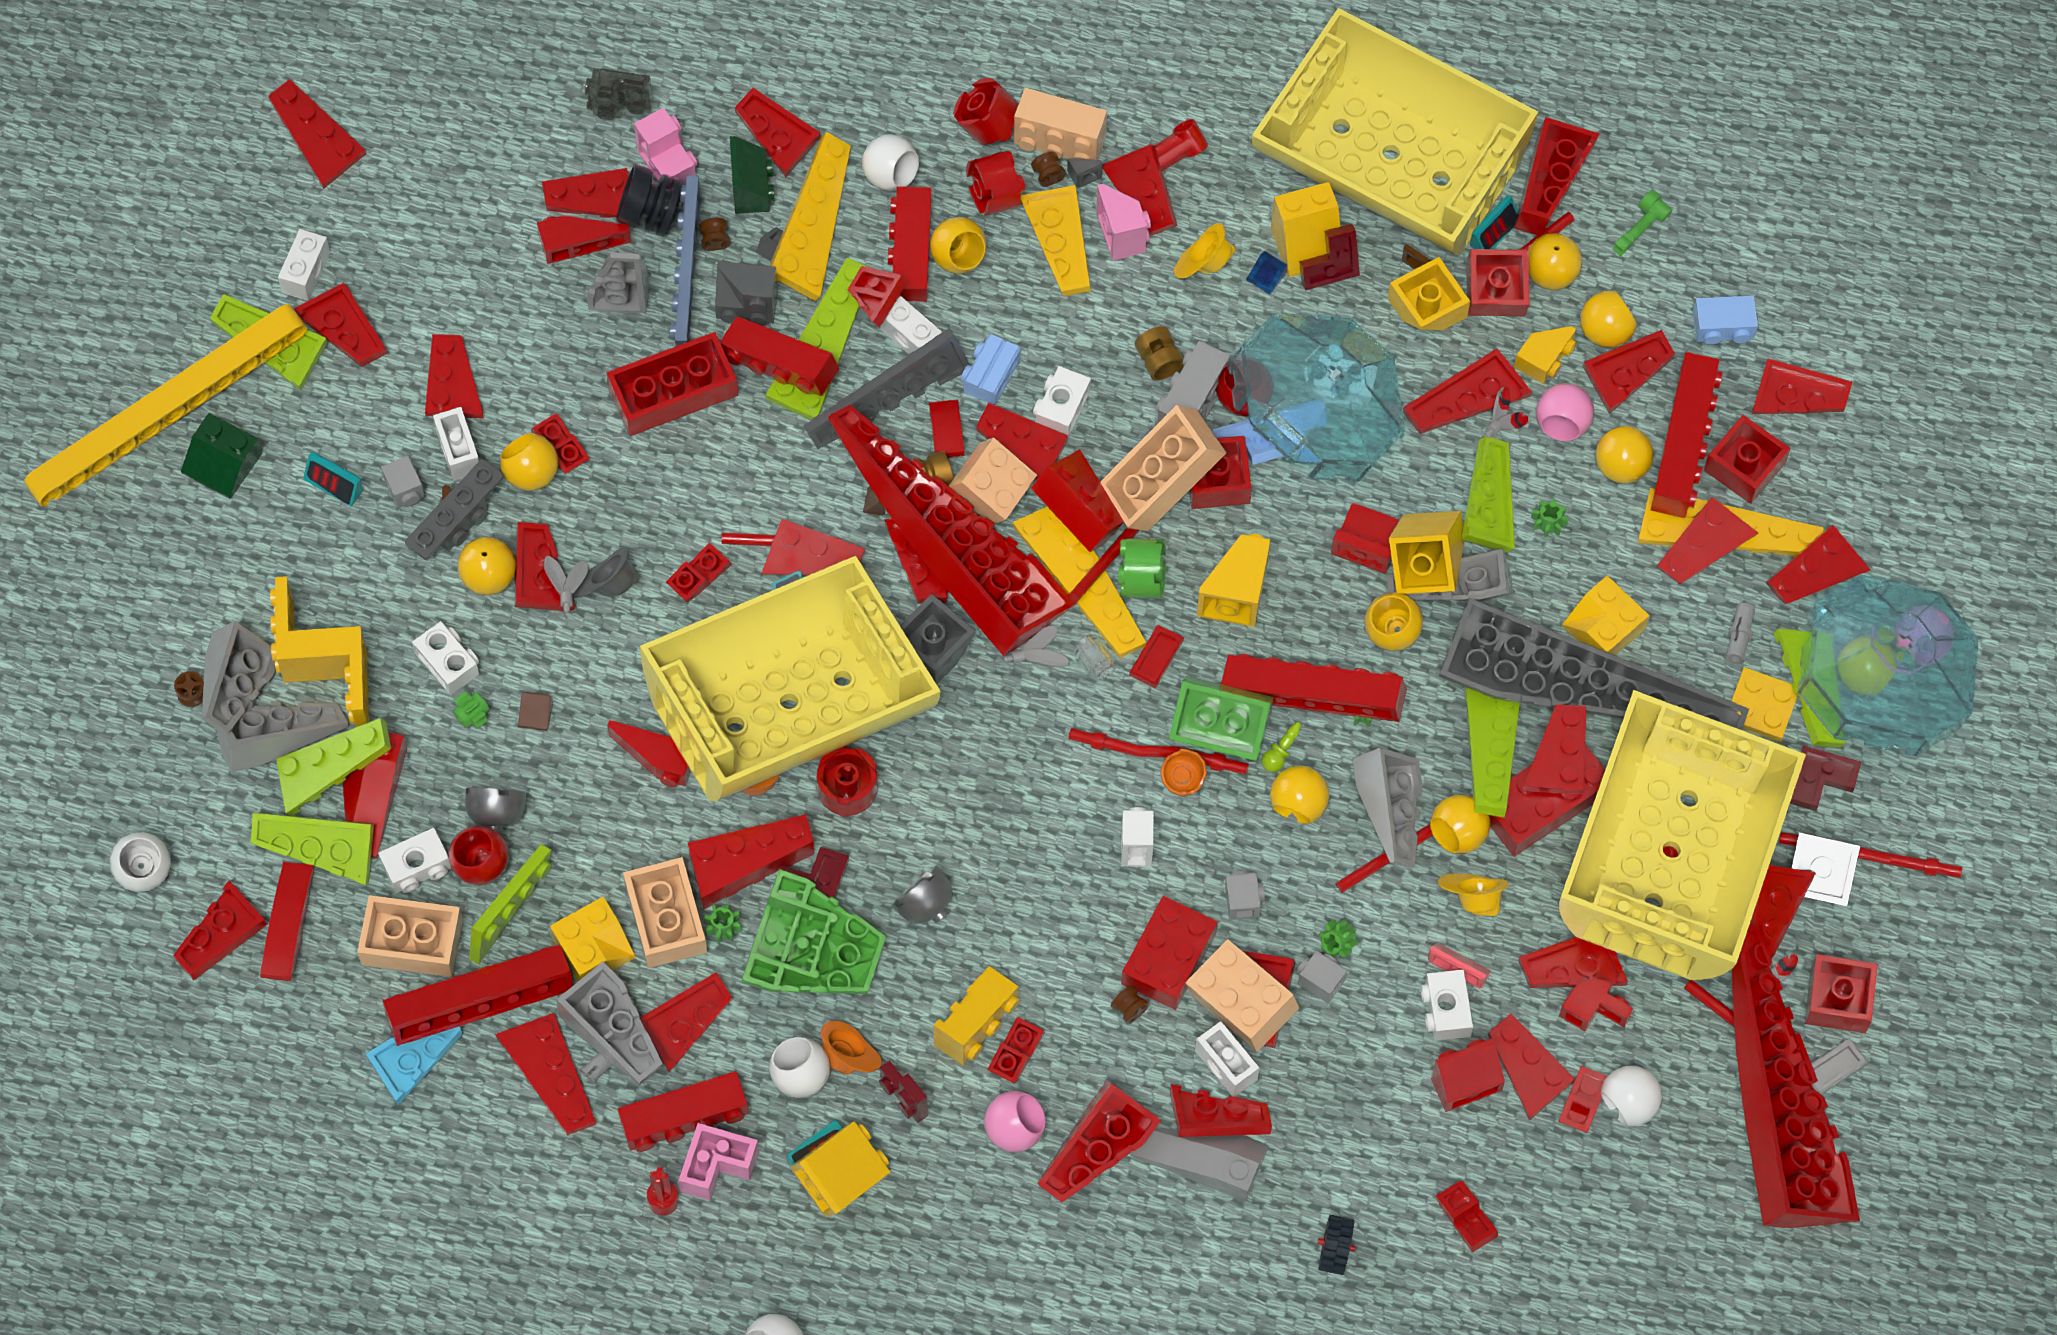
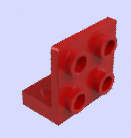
[1331,503,1400,574]

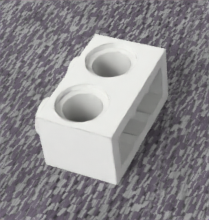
[412,621,479,695]
[1121,807,1153,867]

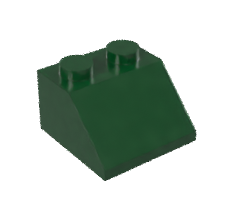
[730,136,775,214]
[181,413,263,499]

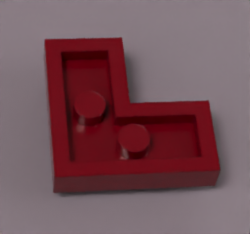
[1299,224,1360,291]
[1790,745,1861,811]
[780,847,849,899]
[879,1060,928,1123]

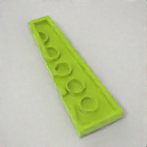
[765,258,867,420]
[1464,687,1520,817]

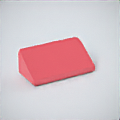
[1428,943,1491,989]

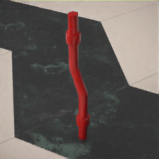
[1068,728,1249,775]
[1779,832,1963,878]

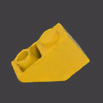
[1514,326,1577,384]

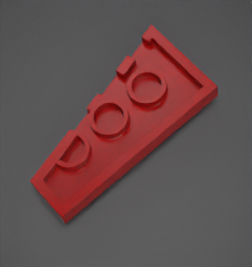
[268,79,366,189]

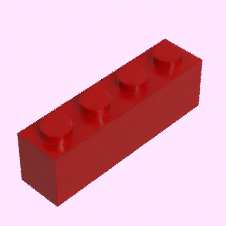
[888,186,932,302]
[720,316,839,396]
[617,1071,749,1152]

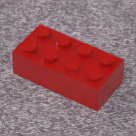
[606,332,739,436]
[1489,745,1605,857]

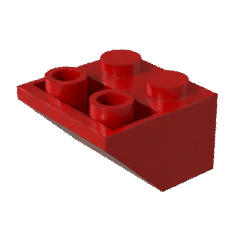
[1431,1038,1505,1112]

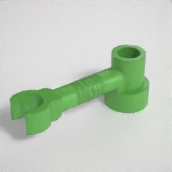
[1612,189,1673,257]

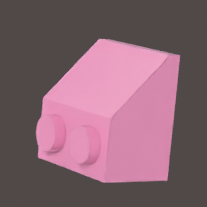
[1096,184,1151,261]

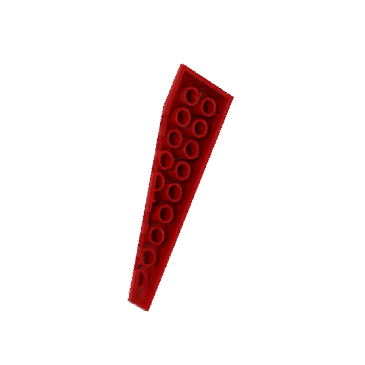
[828,405,1076,656]
[1732,925,1860,1228]

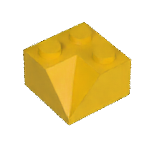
[1387,257,1470,330]
[1562,576,1650,656]
[550,897,635,981]

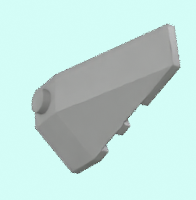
[587,252,650,314]
[1387,549,1513,600]
[202,621,275,734]
[217,701,348,772]
[1352,748,1422,868]
[556,962,663,1085]
[1130,1128,1269,1202]

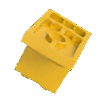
[270,576,369,727]

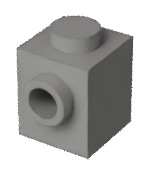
[381,456,424,508]
[1225,871,1265,920]
[1297,951,1347,1004]

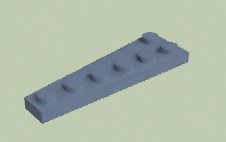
[670,175,701,346]

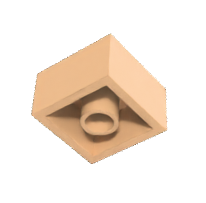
[949,437,1037,524]

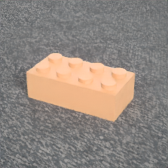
[1100,405,1226,531]

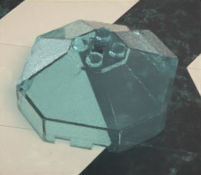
[1228,313,1405,482]
[1797,574,1979,757]

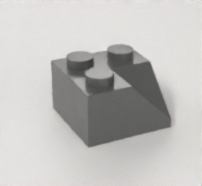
[715,262,778,326]
[900,594,976,685]

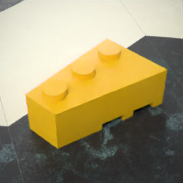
[933,966,1020,1066]

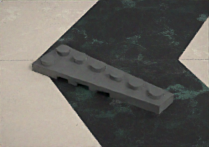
[804,328,969,449]

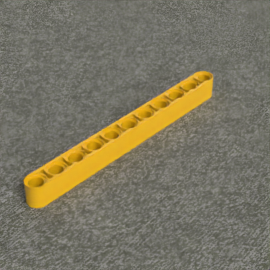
[24,304,307,506]

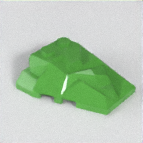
[741,869,886,994]

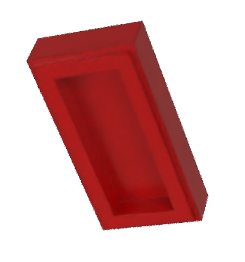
[1129,625,1184,689]

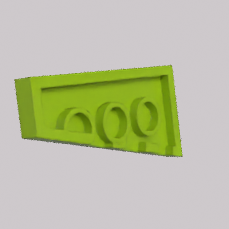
[210,294,328,391]
[1461,436,1515,553]
[1773,628,1845,748]
[276,718,391,816]
[250,812,374,885]
[469,844,552,965]

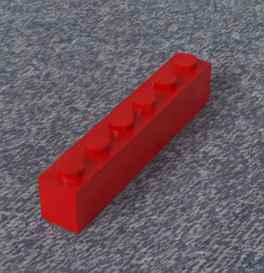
[1650,352,1723,518]
[1221,654,1407,722]
[382,944,573,1046]

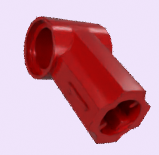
[1154,119,1208,171]

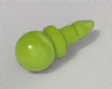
[1261,722,1301,773]

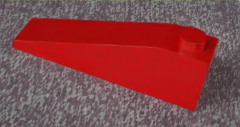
[342,732,407,858]
[1037,1079,1161,1202]

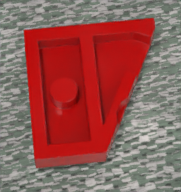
[847,266,908,328]

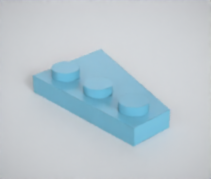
[366,1027,463,1105]

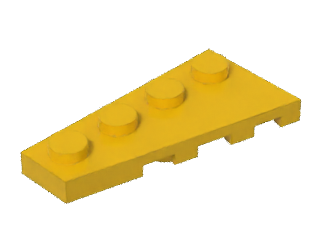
[1021,185,1091,296]

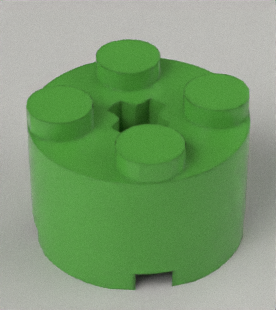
[1118,538,1166,599]

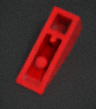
[537,215,631,264]
[607,720,691,787]

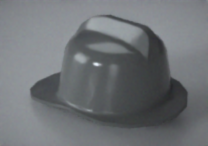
[574,547,639,597]

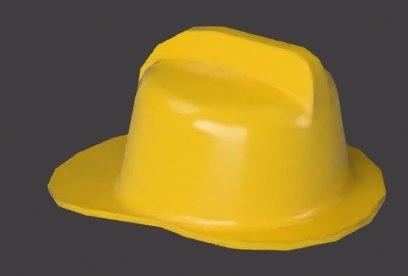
[1173,223,1236,279]
[1438,874,1509,916]

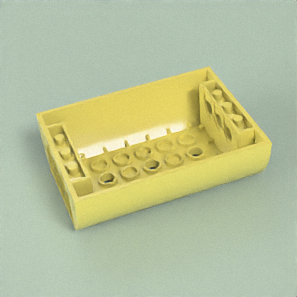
[1252,8,1538,255]
[640,556,941,802]
[1559,690,1806,980]

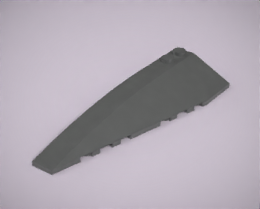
[1439,598,1749,730]

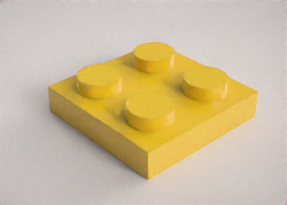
[1731,667,1798,742]

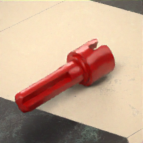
[647,1166,679,1216]

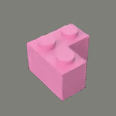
[634,108,697,189]
[679,1123,759,1200]

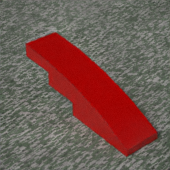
[260,862,314,981]

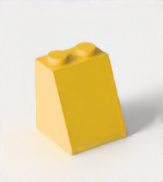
[1271,182,1340,278]
[1389,511,1465,594]
[1197,534,1271,627]
[790,1121,890,1218]

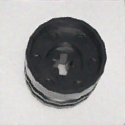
[616,164,682,237]

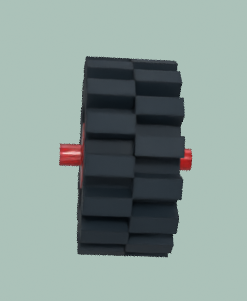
[1317,1215,1356,1275]

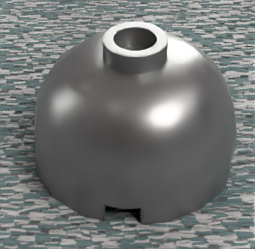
[465,788,526,833]
[891,865,952,924]

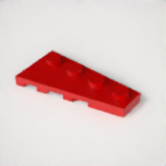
[1403,348,1532,434]
[495,1013,596,1136]

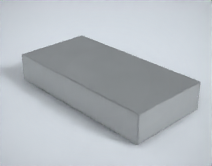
[1811,1038,1868,1095]

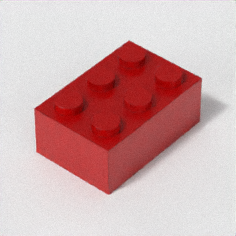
[1121,896,1218,1010]

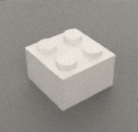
[1792,832,1860,906]

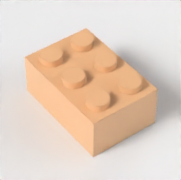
[1014,88,1107,160]
[623,857,707,968]
[357,895,463,977]
[1185,939,1299,1052]

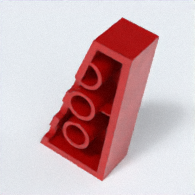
[1514,117,1600,236]
[688,814,814,910]

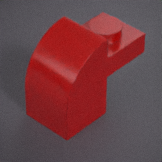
[1559,979,1634,1032]

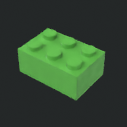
[1169,676,1274,761]

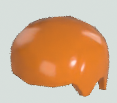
[1160,749,1207,796]

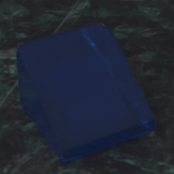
[1246,251,1287,295]

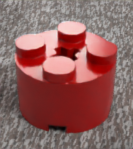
[953,78,1019,145]
[966,151,1025,216]
[816,747,878,817]

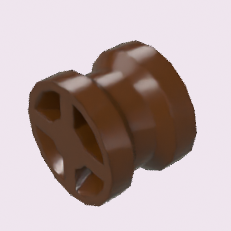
[1031,152,1066,187]
[699,217,730,251]
[174,671,204,707]
[1111,985,1150,1024]

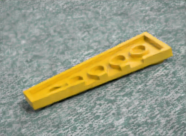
[769,132,851,300]
[1638,488,1824,556]
[1012,506,1146,658]

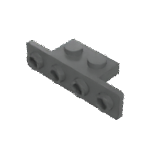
[405,459,503,560]

